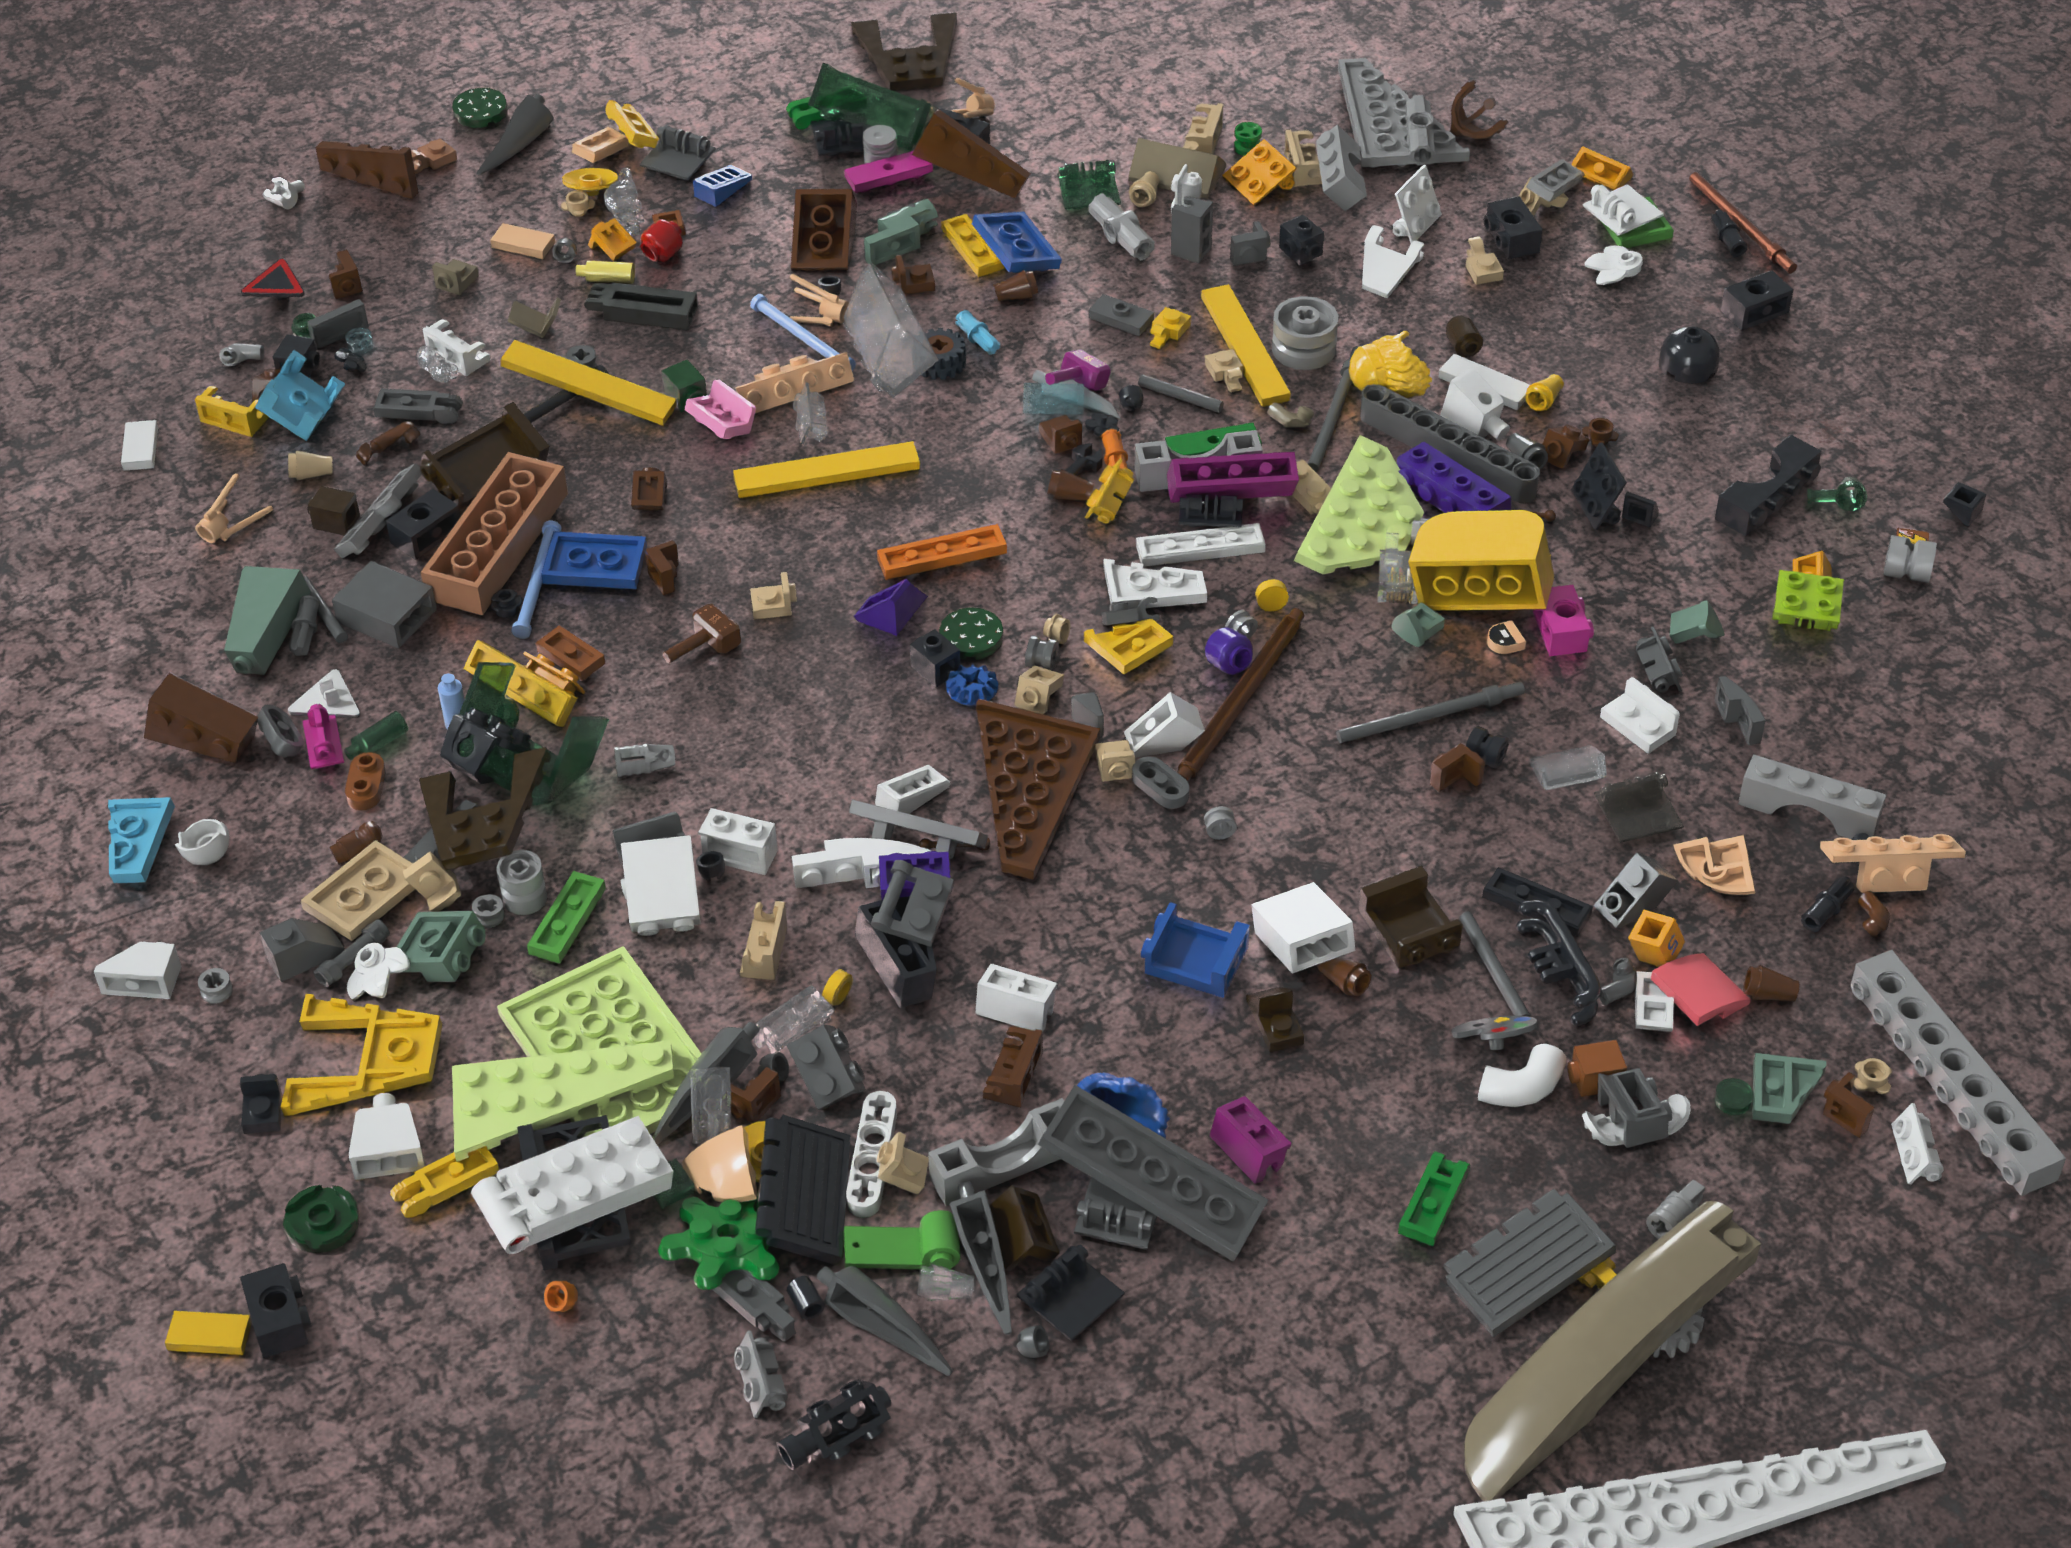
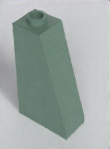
[224,566,311,675]

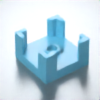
[255,350,345,441]

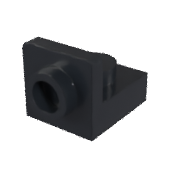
[240,1074,283,1134]

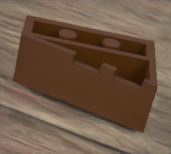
[144,673,258,763]

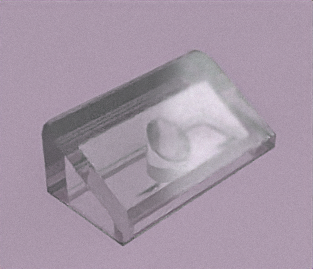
[1530,745,1607,790]

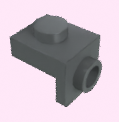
[1230,221,1271,266]

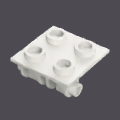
[1393,165,1442,243]
[1583,184,1664,236]

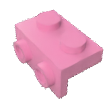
[684,380,756,439]

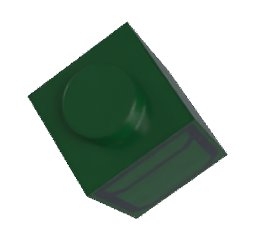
[661,359,707,413]

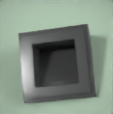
[1071,692,1104,738]

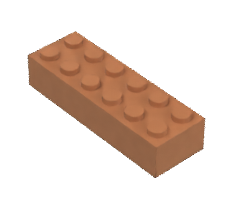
[420,452,568,615]

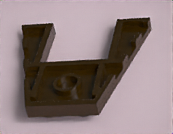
[851,12,957,91]
[419,747,551,870]

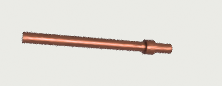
[1689,172,1797,274]

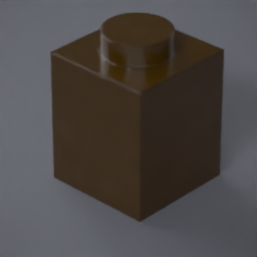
[307,486,360,536]

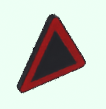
[241,258,305,301]

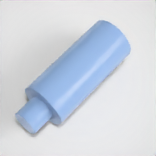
[438,673,467,730]

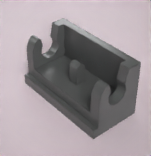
[1171,197,1213,263]

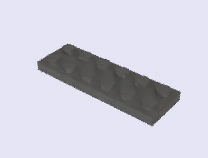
[1038,1085,1268,1262]

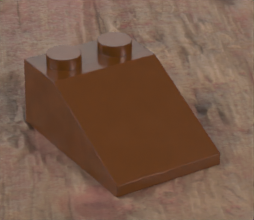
[791,189,857,270]

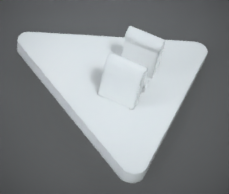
[288,669,360,717]

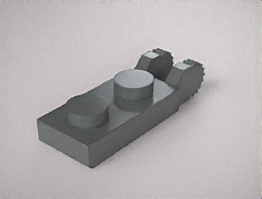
[373,388,463,424]

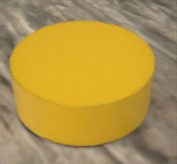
[1255,579,1289,612]
[822,969,853,1006]

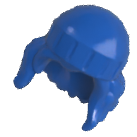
[1077,1073,1170,1138]

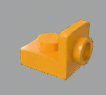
[588,218,637,262]

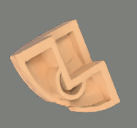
[1673,835,1756,895]
[682,1126,757,1202]

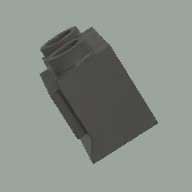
[1598,1068,1672,1148]

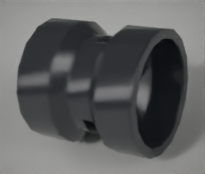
[1466,726,1509,769]

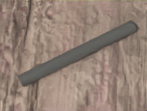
[1459,911,1531,1017]

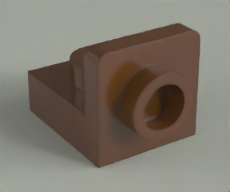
[329,249,363,299]
[891,255,935,295]
[1039,414,1082,454]
[631,467,668,510]
[645,540,679,596]
[723,1067,781,1123]
[1823,1072,1875,1138]

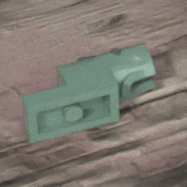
[864,199,938,267]

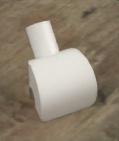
[262,178,305,209]

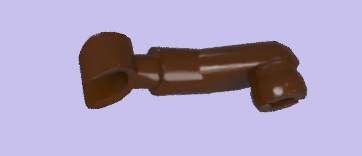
[356,422,421,466]

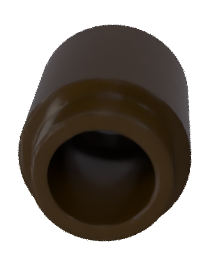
[1446,315,1483,358]

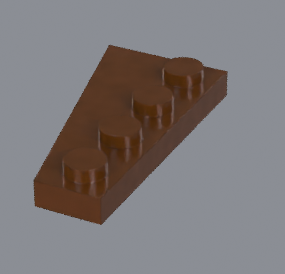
[912,109,1031,198]
[315,141,419,199]

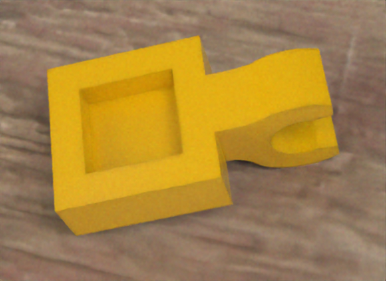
[1150,307,1191,349]

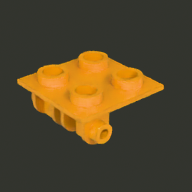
[1222,139,1297,206]

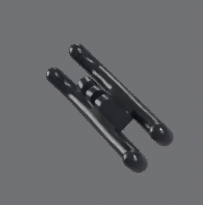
[1516,900,1601,1026]

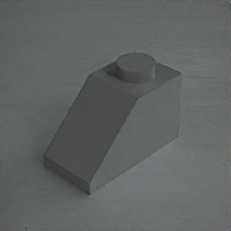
[259,918,345,982]

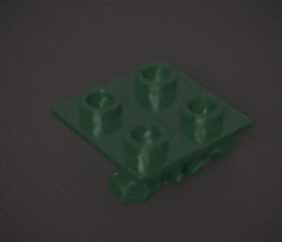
[1057,160,1121,210]

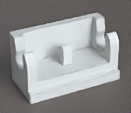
[423,319,491,377]
[975,964,1057,1031]

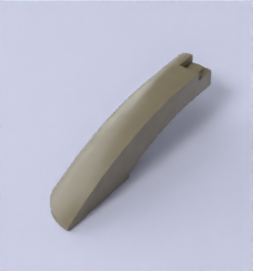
[1464,1201,1761,1501]

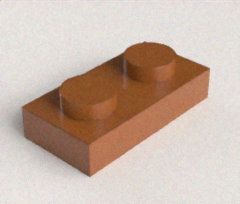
[536,625,605,681]

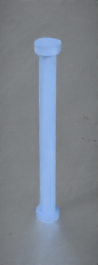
[750,294,856,371]
[511,520,562,639]

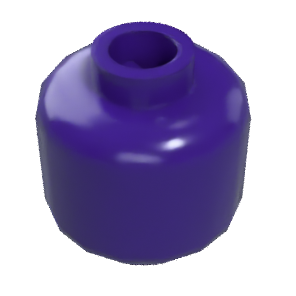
[1205,627,1253,675]

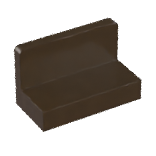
[990,1185,1060,1271]

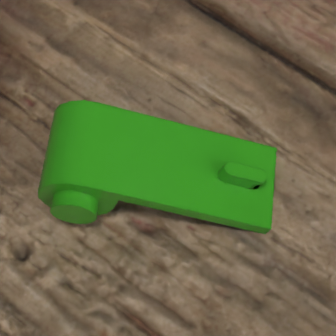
[844,1210,961,1272]

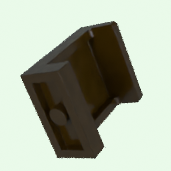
[1358,865,1463,969]

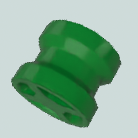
[1234,122,1262,156]

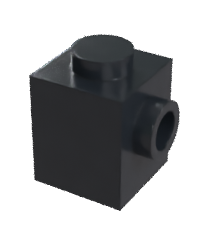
[272,334,320,378]
[910,629,960,688]

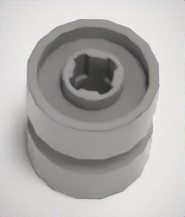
[1883,535,1937,583]
[496,850,547,915]

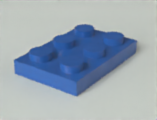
[972,212,1062,273]
[541,531,647,589]

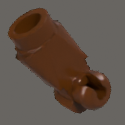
[329,821,383,865]

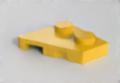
[1084,619,1173,675]

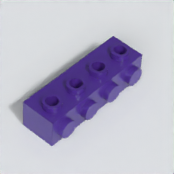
[1397,442,1511,513]

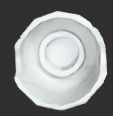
[175,819,230,865]

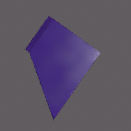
[853,579,928,636]

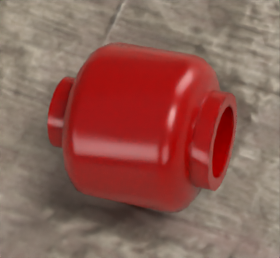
[640,219,683,262]

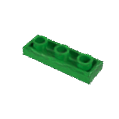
[1165,422,1262,456]

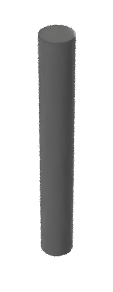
[1138,374,1224,413]
[303,576,348,643]

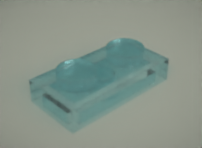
[1023,383,1084,415]

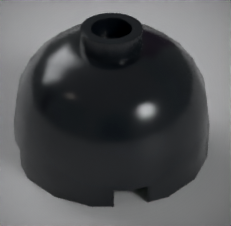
[1659,326,1720,384]

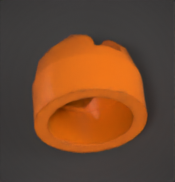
[544,1281,578,1312]

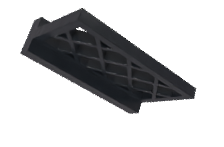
[517,1115,632,1271]

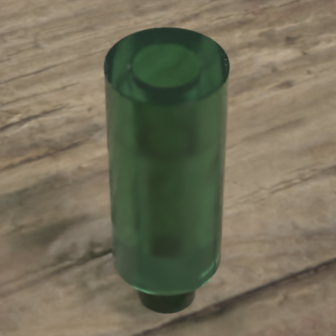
[344,711,408,760]

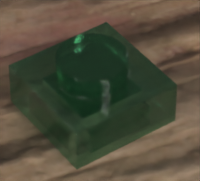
[654,1159,695,1209]

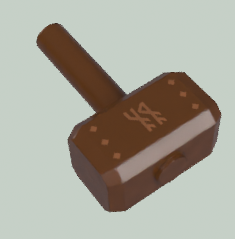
[663,604,741,663]

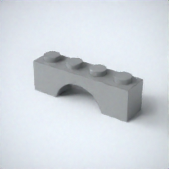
[1135,430,1263,492]
[1738,754,1886,839]
[928,1098,1064,1206]

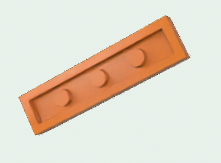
[877,524,1007,580]

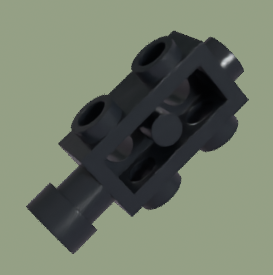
[777,1379,892,1470]

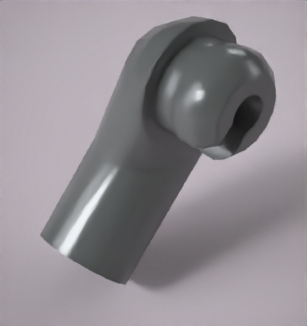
[1599,958,1636,1005]

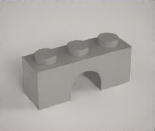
[1316,125,1367,211]

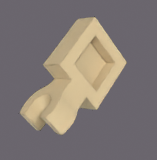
[1466,236,1504,285]
[1205,349,1243,392]

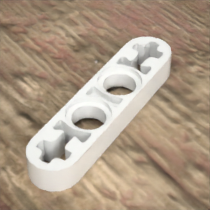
[846,1091,897,1218]

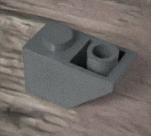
[1594,852,1678,929]

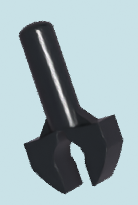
[1065,443,1103,476]

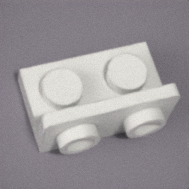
[1600,677,1680,754]

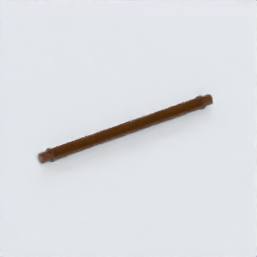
[1177,608,1305,782]

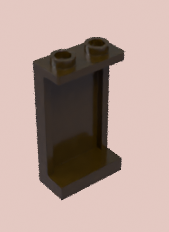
[420,402,550,511]

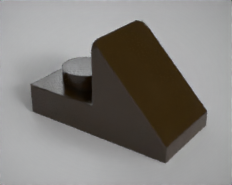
[1246,987,1304,1053]

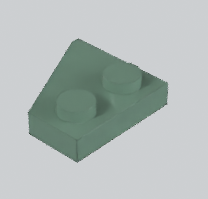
[1752,1053,1826,1124]

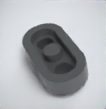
[257,704,304,757]
[1132,756,1189,809]

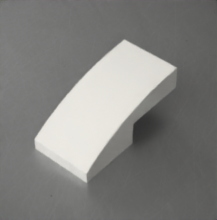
[1635,971,1674,1032]

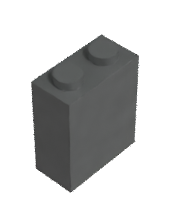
[332,561,437,649]

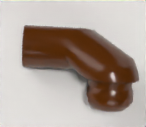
[1858,891,1890,937]

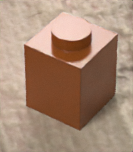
[1567,1040,1627,1097]

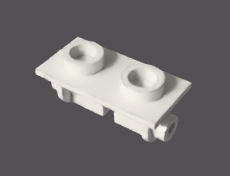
[1171,164,1202,214]
[1891,1103,1944,1185]

